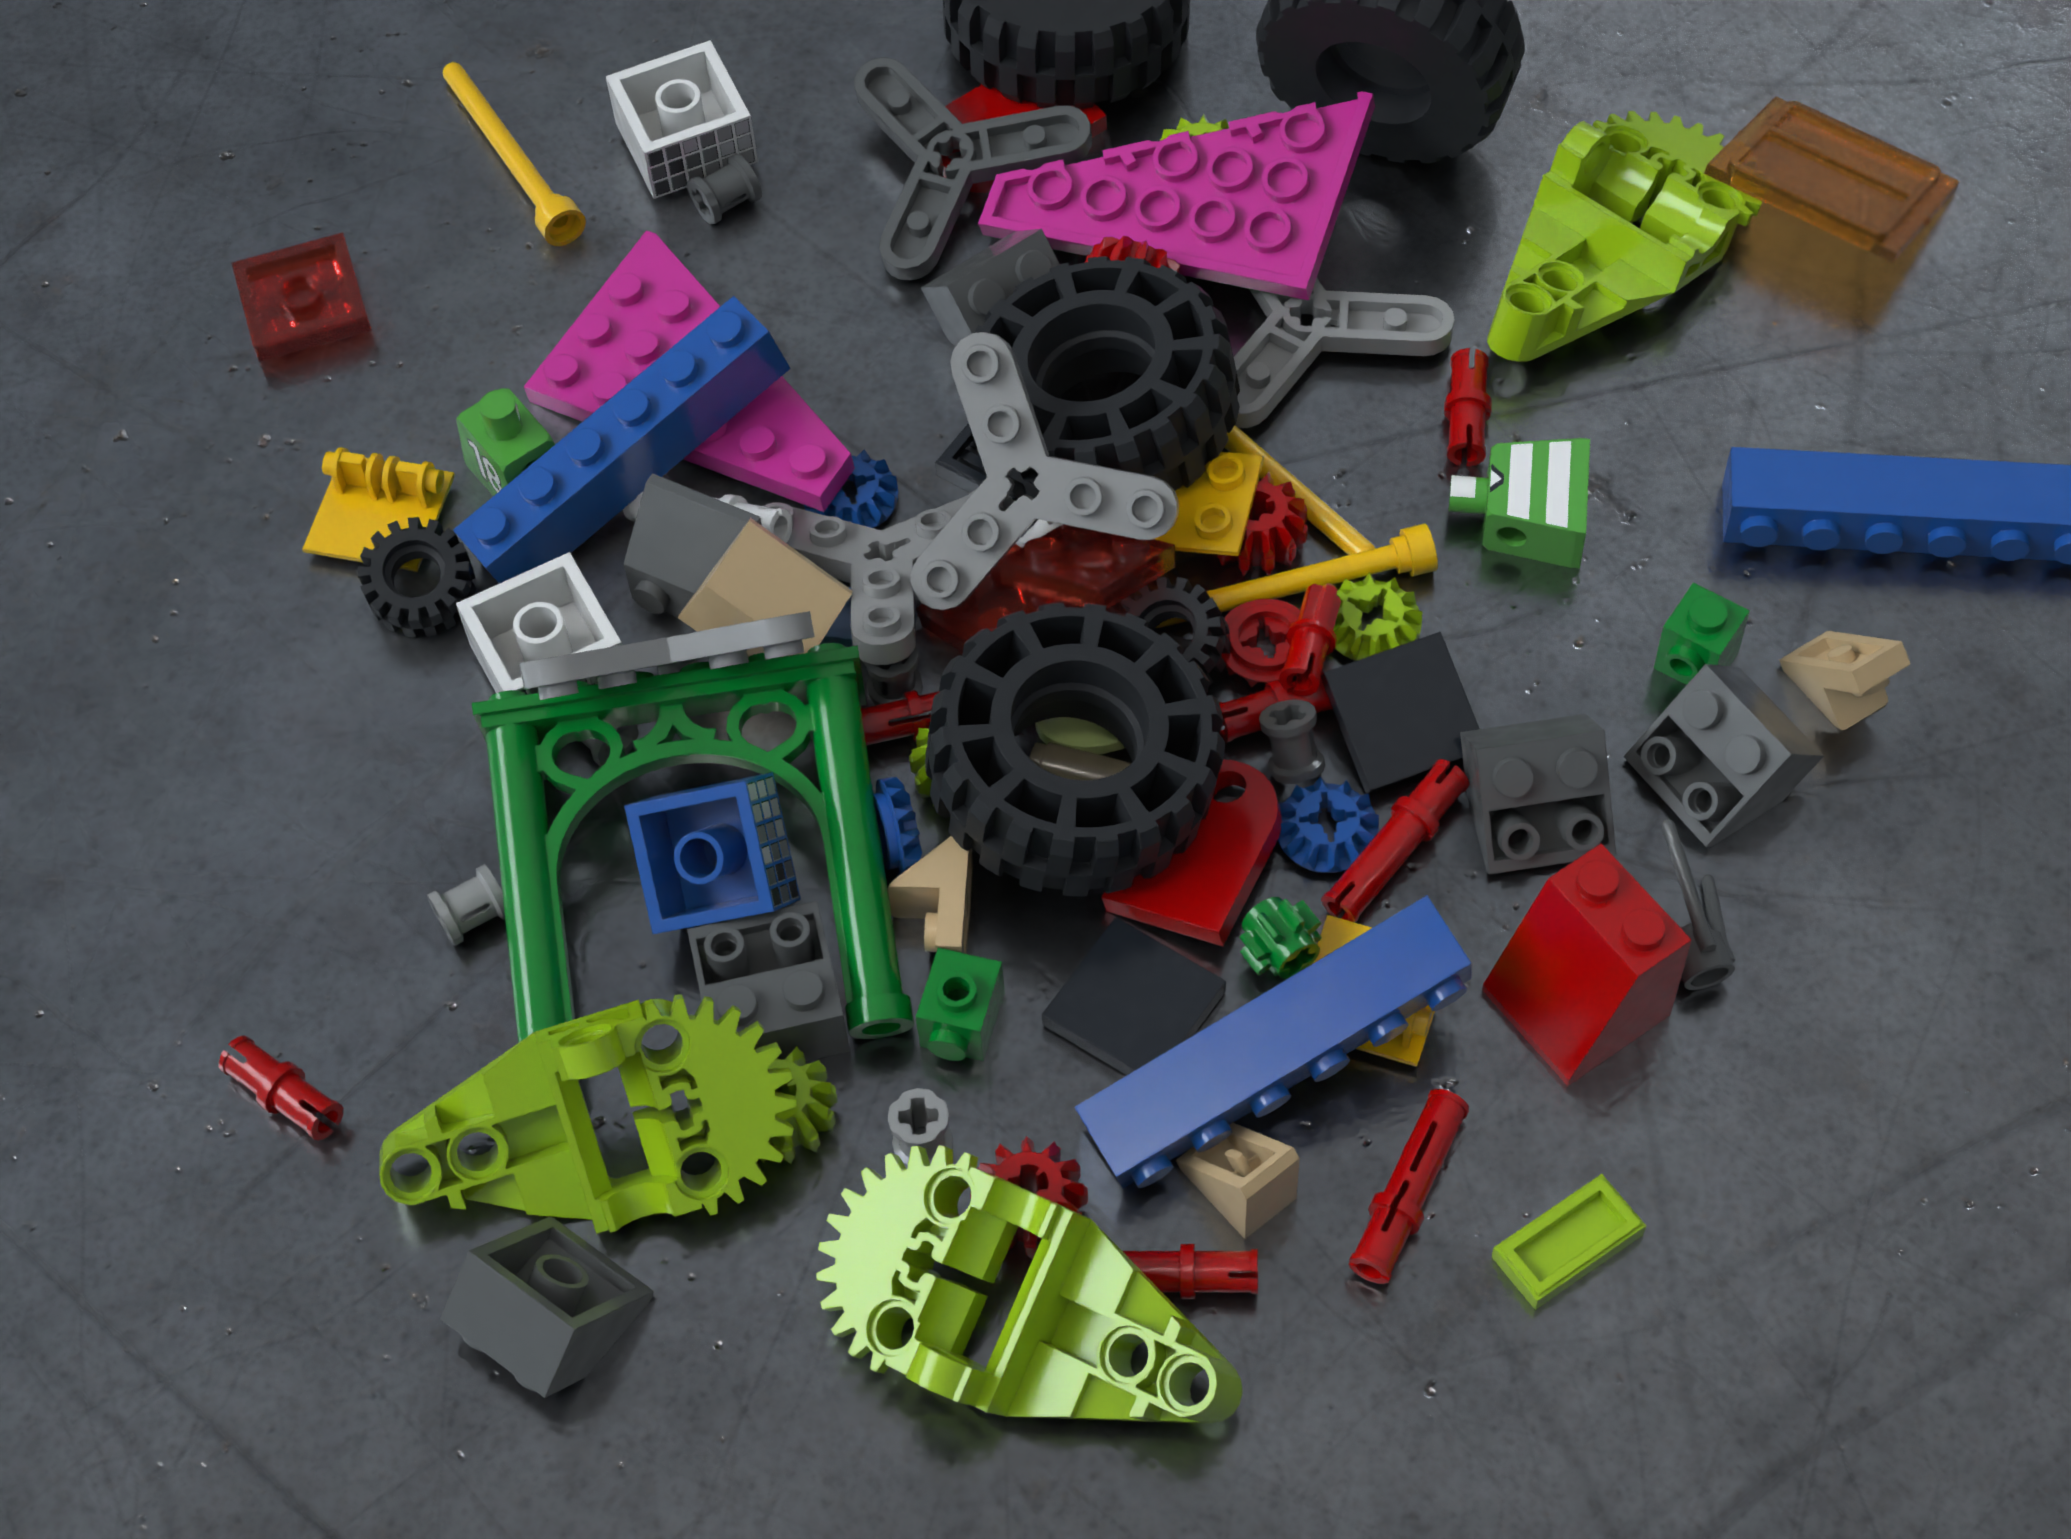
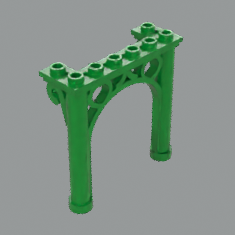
[472,643,915,1081]

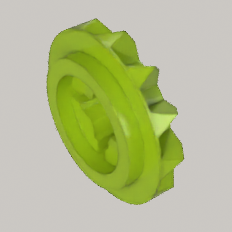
[1333,572,1422,661]

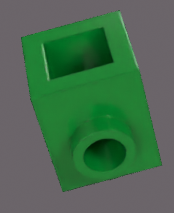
[1654,582,1750,685]
[916,948,1005,1061]

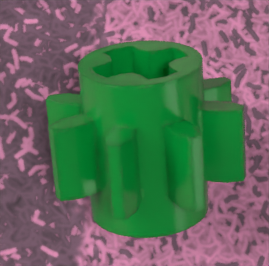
[1240,897,1322,979]

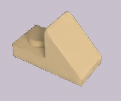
[1779,631,1911,730]
[888,836,973,954]

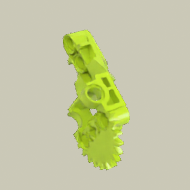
[1487,111,1766,362]
[379,994,797,1234]
[816,1145,1243,1423]

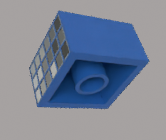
[624,772,801,934]

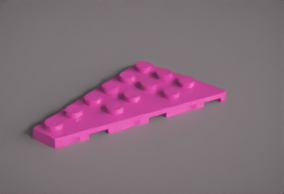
[978,91,1375,300]
[524,230,855,512]

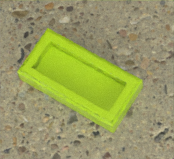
[1492,1174,1646,1310]

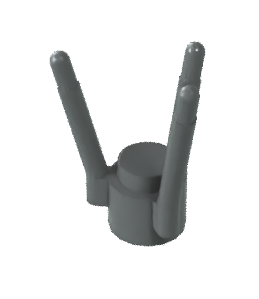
[1662,819,1735,990]

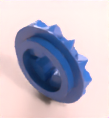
[804,450,898,528]
[1278,776,1379,873]
[873,777,923,877]

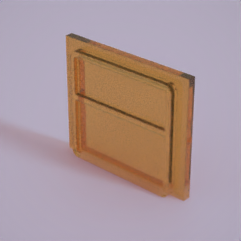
[1704,96,1960,263]

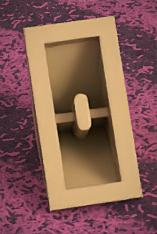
[1176,1123,1300,1239]

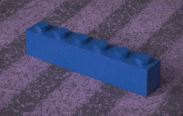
[453,296,791,584]
[1722,447,2071,564]
[1074,895,1472,1189]

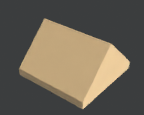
[678,518,853,657]

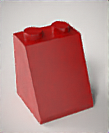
[1482,843,1692,1087]

